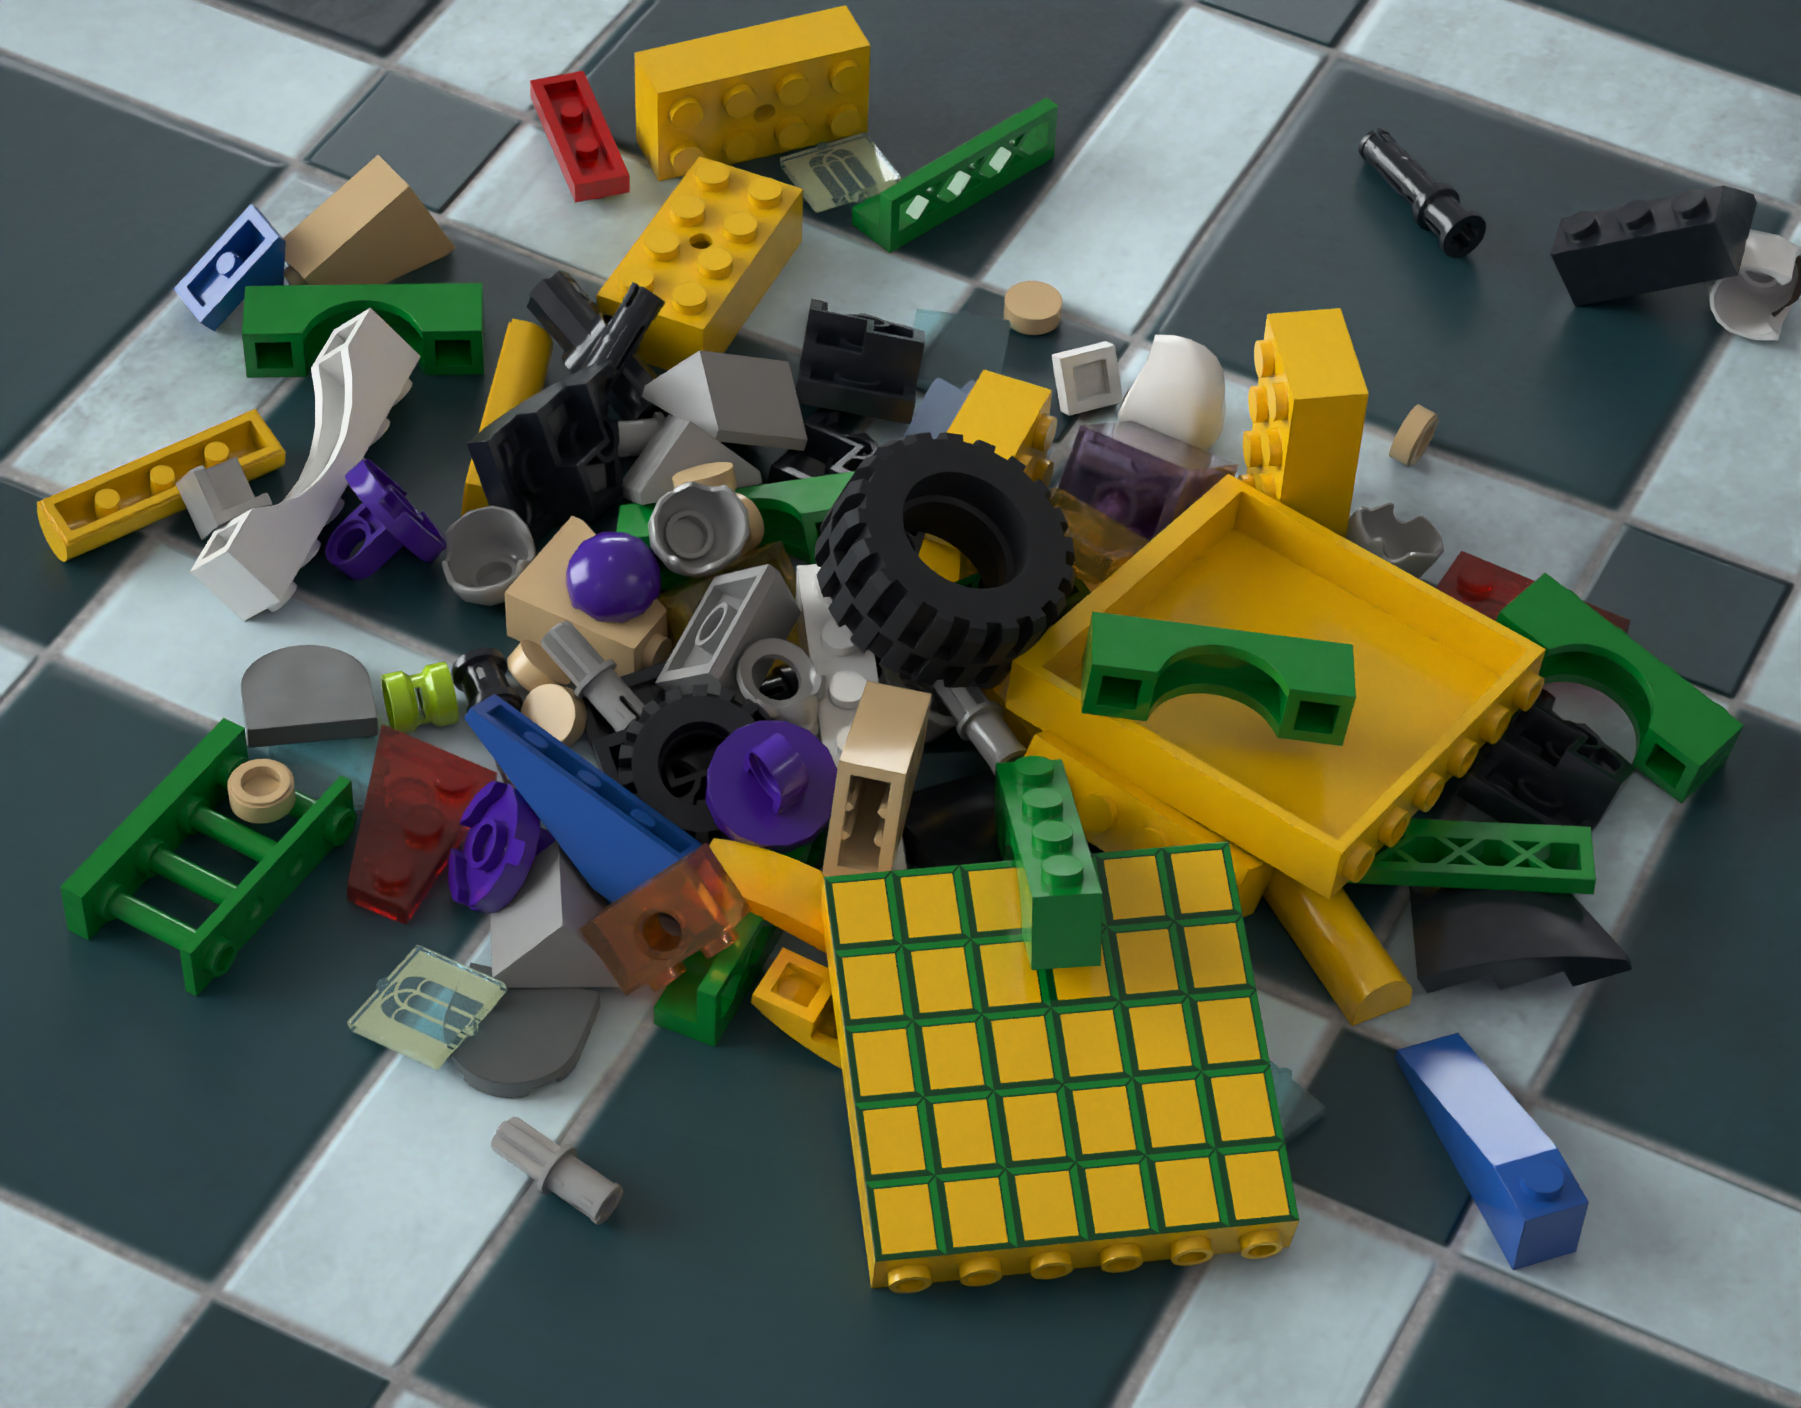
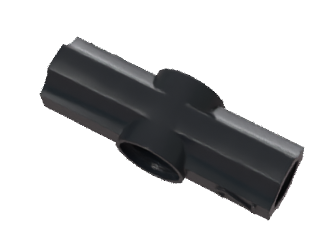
[526,270,669,421]

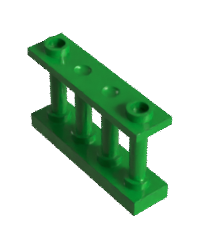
[60,718,357,997]

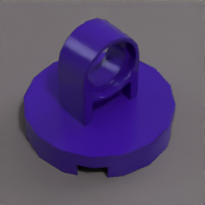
[325,459,447,580]
[706,721,838,854]
[448,781,556,914]

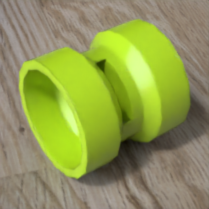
[381,661,459,736]

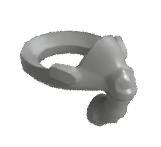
[736,638,826,737]

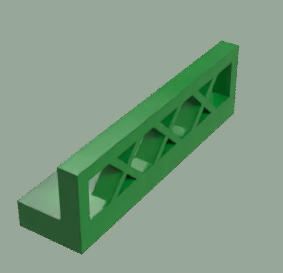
[852,97,1058,253]
[1347,818,1596,895]
[654,823,829,1047]

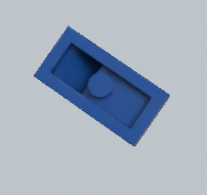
[174,204,286,332]

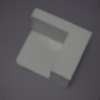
[176,457,272,540]

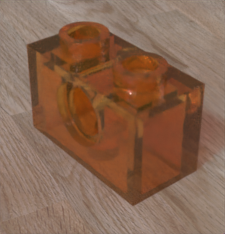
[580,842,752,996]

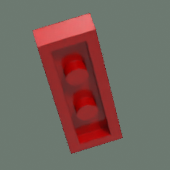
[530,71,630,203]

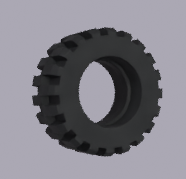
[815,432,1076,688]

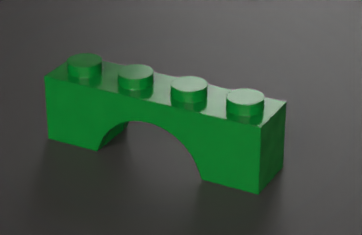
[242,283,485,378]
[616,471,855,590]
[1496,572,1744,804]
[1081,612,1356,746]
[995,756,1102,970]

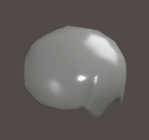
[648,481,750,578]
[1346,503,1444,579]
[442,505,537,606]

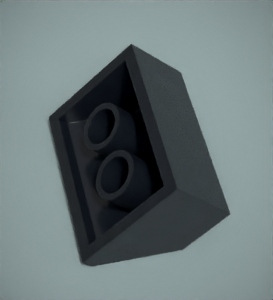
[1550,185,1757,306]

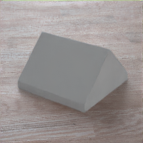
[642,350,808,451]
[621,415,762,505]
[655,564,801,704]
[490,841,629,988]

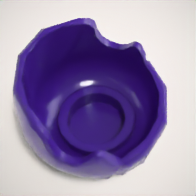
[566,532,662,623]

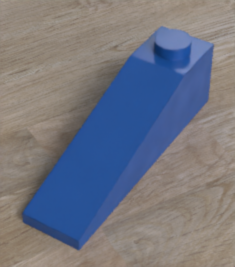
[464,694,707,927]
[1395,1033,1589,1270]

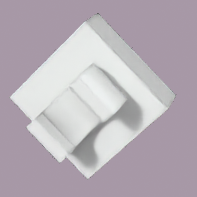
[1052,341,1123,416]

